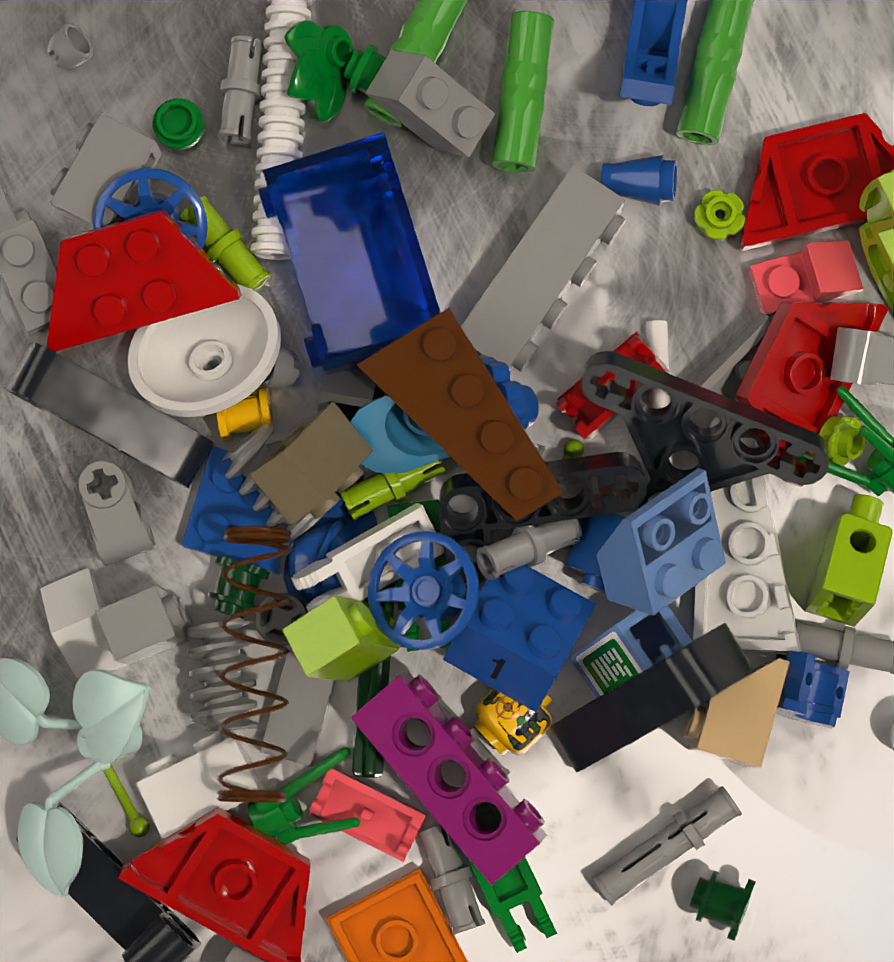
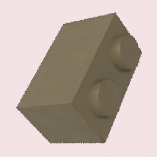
[250,401,373,525]

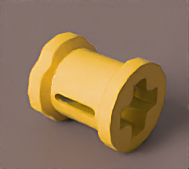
[216,387,274,441]

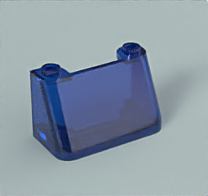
[258,132,441,375]

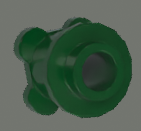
[206,555,270,619]
[689,871,757,941]

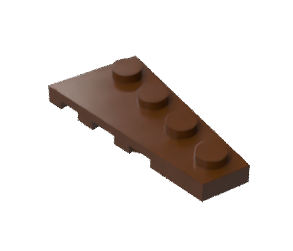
[357,308,563,521]

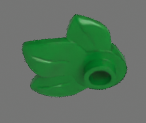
[284,20,354,122]

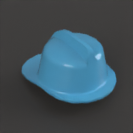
[350,395,450,474]

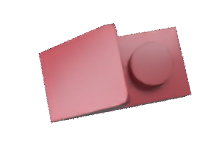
[748,241,864,317]

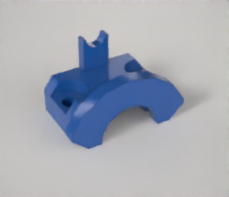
[775,651,850,728]

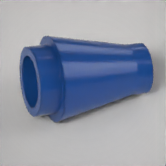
[601,155,677,207]

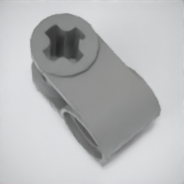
[830,327,894,386]
[78,460,156,566]

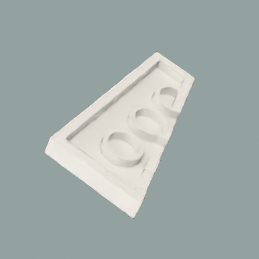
[693,438,802,652]

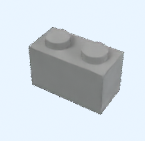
[365,50,495,158]
[50,113,162,230]
[95,586,192,665]

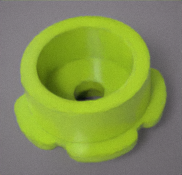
[694,189,745,240]
[819,416,866,466]

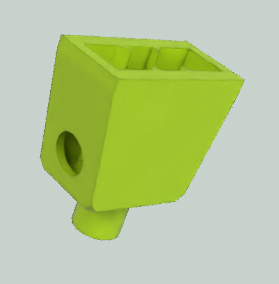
[804,494,893,627]

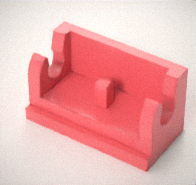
[309,767,427,862]

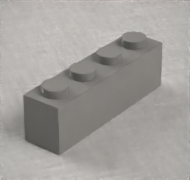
[461,165,626,373]

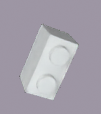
[136,731,264,840]

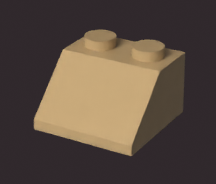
[682,659,790,768]

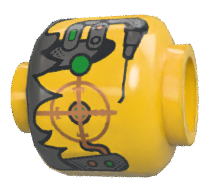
[473,688,553,756]

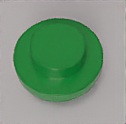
[344,44,387,94]
[152,98,205,150]

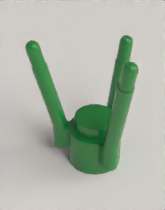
[795,386,894,496]
[248,747,361,845]

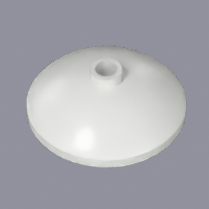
[128,284,281,417]

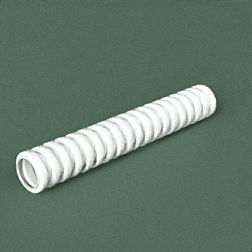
[250,0,312,260]

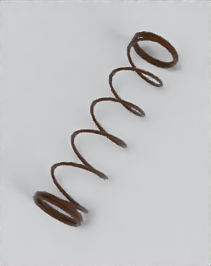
[217,526,292,802]

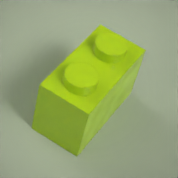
[282,596,400,682]

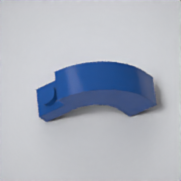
[620,0,688,106]

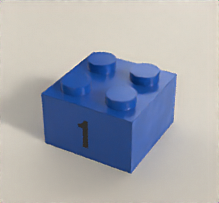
[443,565,596,712]

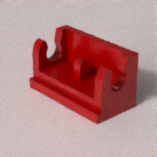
[556,332,671,439]

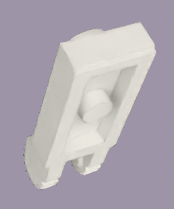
[291,503,444,612]

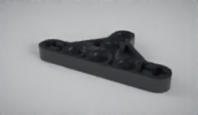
[581,351,829,508]

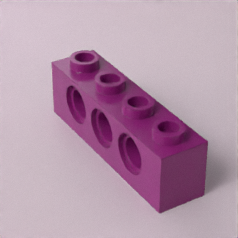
[351,671,547,885]

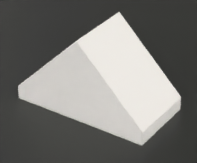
[40,568,128,680]

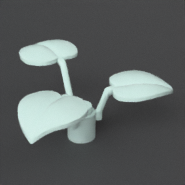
[0,657,151,897]

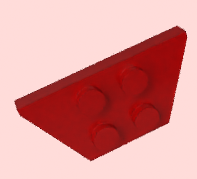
[740,113,894,251]
[47,209,242,352]
[736,301,889,487]
[118,807,310,962]

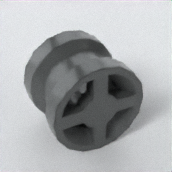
[255,593,309,646]

